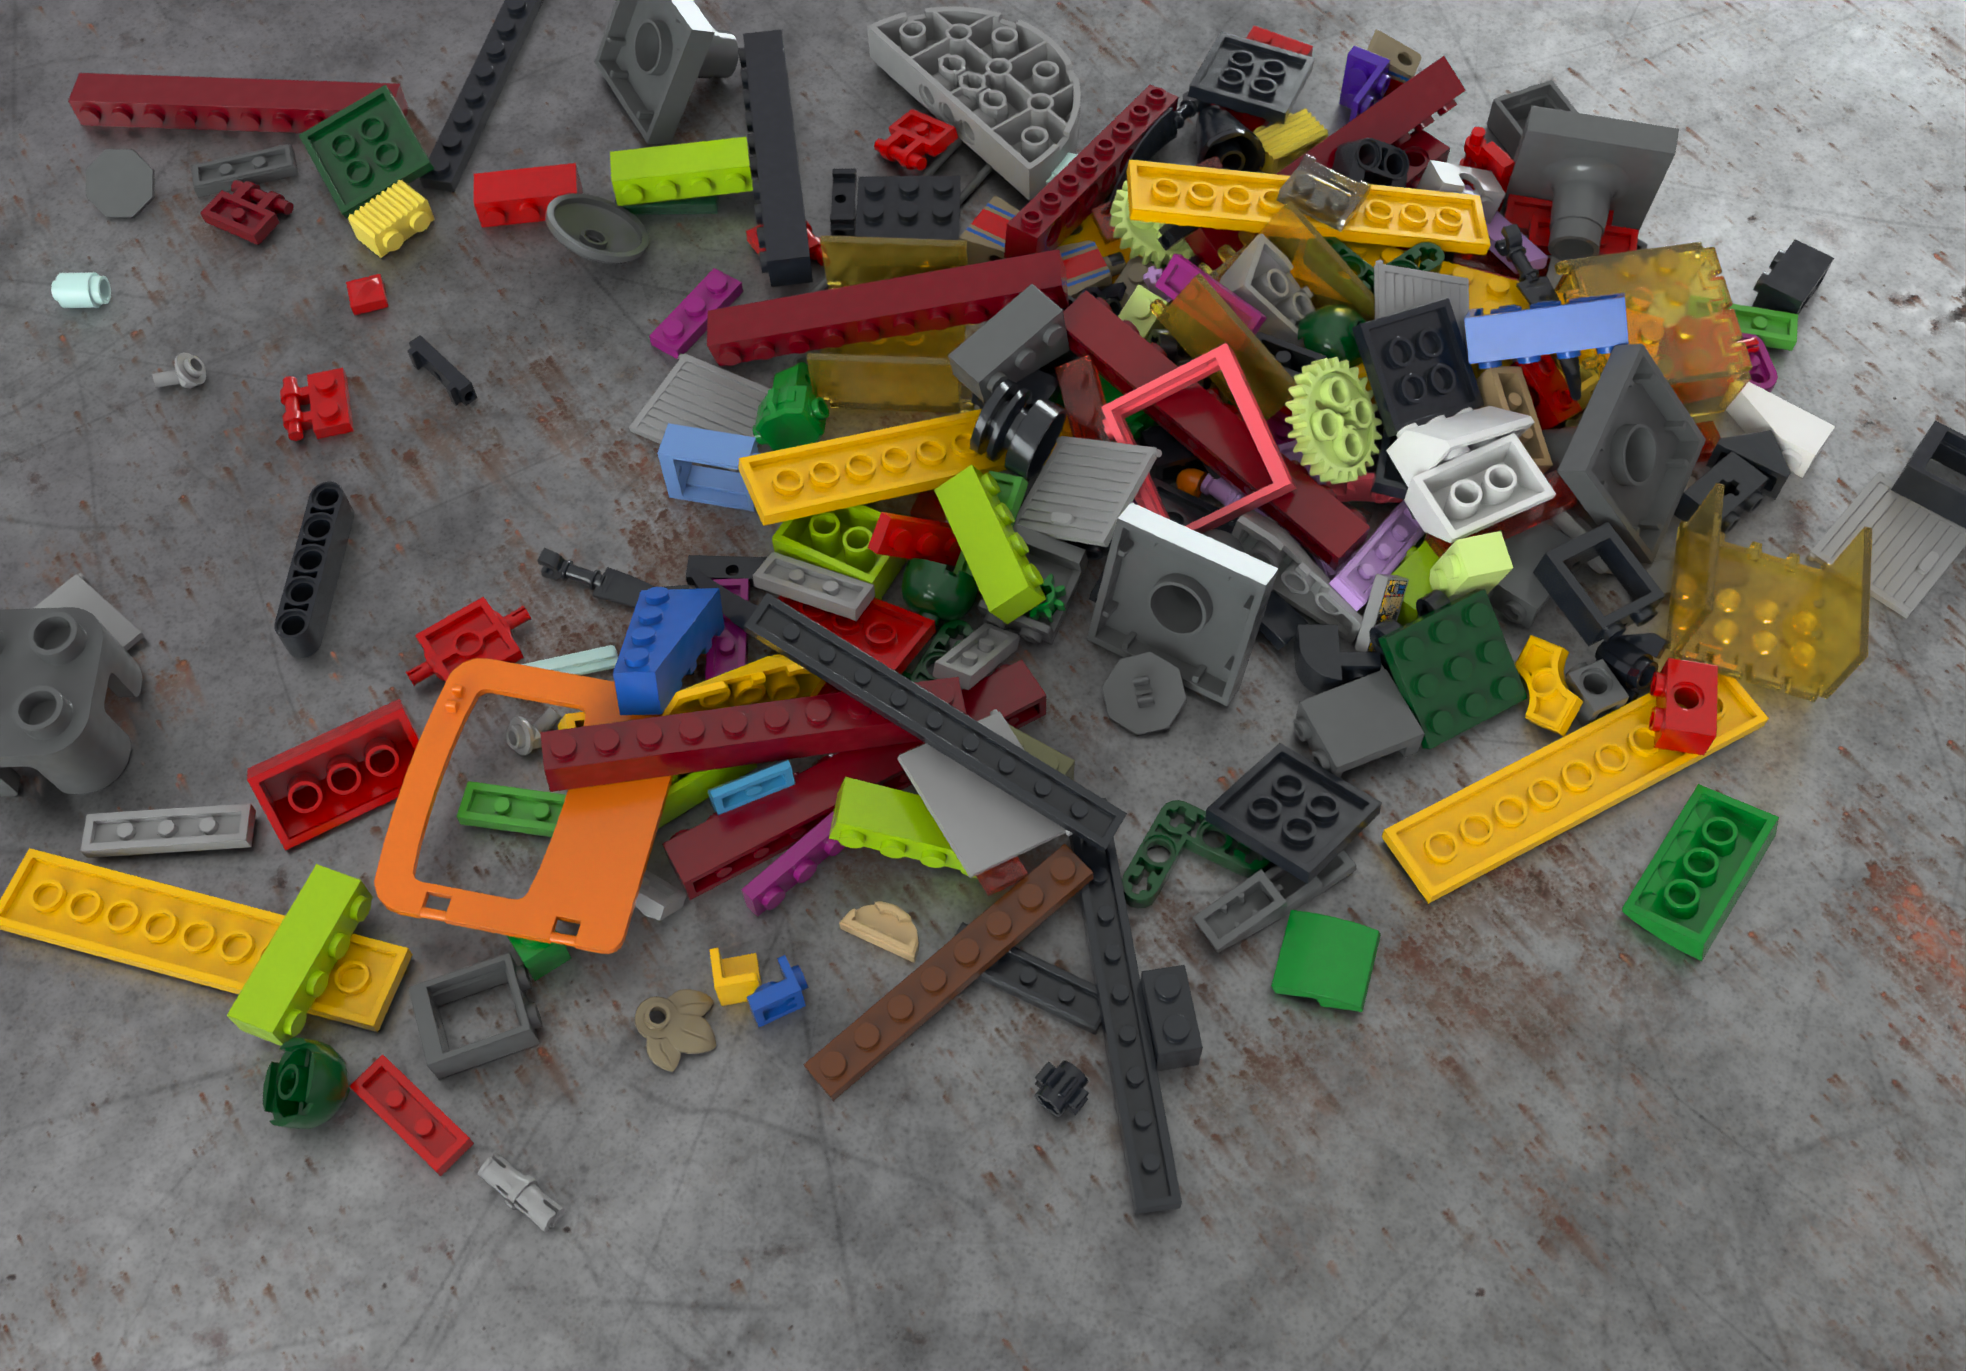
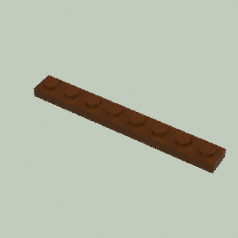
[803,844,1094,1101]

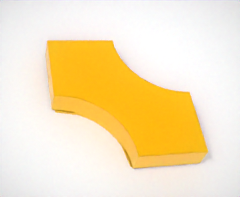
[1515,635,1584,737]

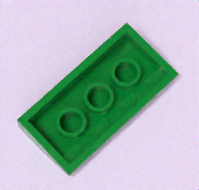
[1622,784,1779,961]

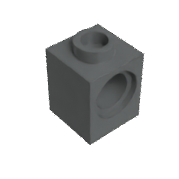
[1565,659,1629,727]

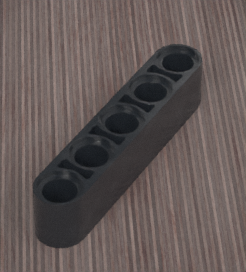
[274,481,354,658]

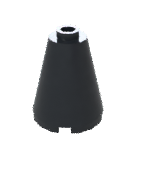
[1196,105,1265,173]

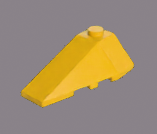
[662,654,826,716]

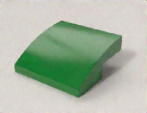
[1271,910,1381,1012]

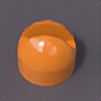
[1176,468,1207,498]

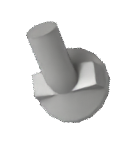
[152,352,207,389]
[506,707,562,756]

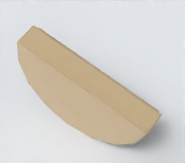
[839,901,919,963]

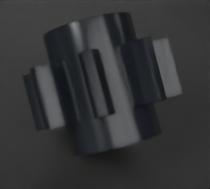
[1035,1060,1089,1117]

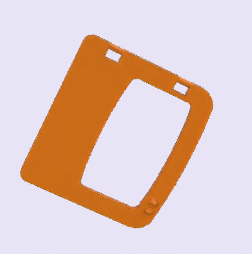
[374,658,674,954]

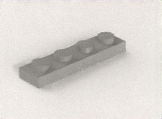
[80,803,256,858]

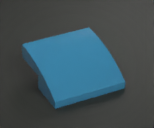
[708,759,795,815]

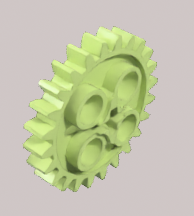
[1109,180,1195,269]
[1285,357,1382,485]

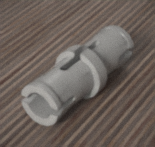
[478,1152,565,1232]

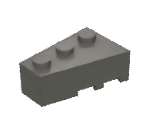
[948,284,1070,402]

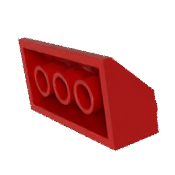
[247,699,420,851]

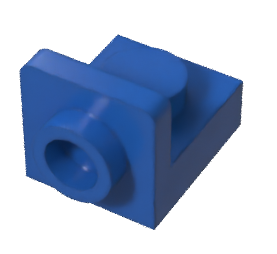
[747,955,808,1027]

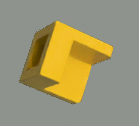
[709,947,762,1006]

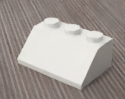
[1386,406,1535,487]
[1404,433,1556,543]

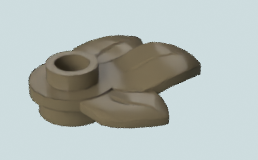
[634,989,716,1072]

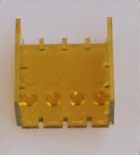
[1150,200,1375,421]
[807,235,977,413]
[1554,241,1753,417]
[1666,483,1873,702]

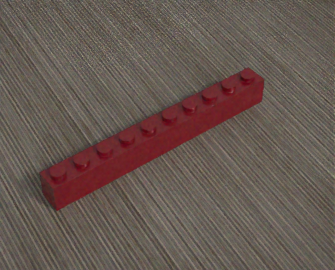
[1184,56,1466,272]
[68,73,409,133]
[707,249,1069,366]
[1063,291,1370,571]
[662,659,1047,900]
[540,677,966,792]

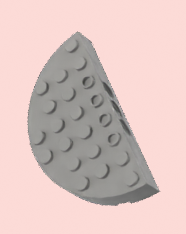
[867,7,1081,201]

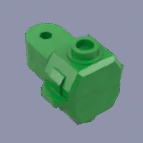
[753,362,829,451]

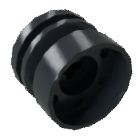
[970,379,1067,481]

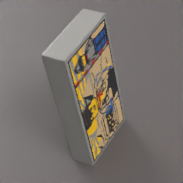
[1355,574,1409,652]

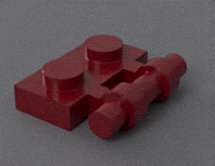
[200,180,294,245]

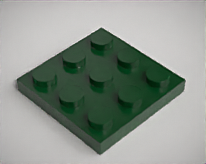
[299,84,435,219]
[1378,589,1528,749]

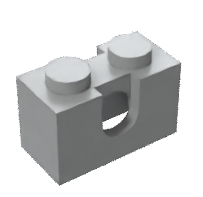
[1416,160,1505,224]

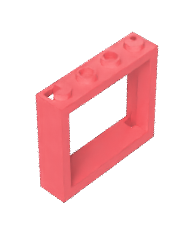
[1101,343,1297,534]

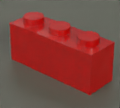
[474,163,583,228]

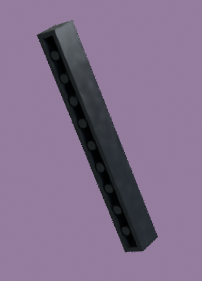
[738,29,813,287]

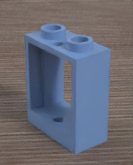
[657,423,760,512]

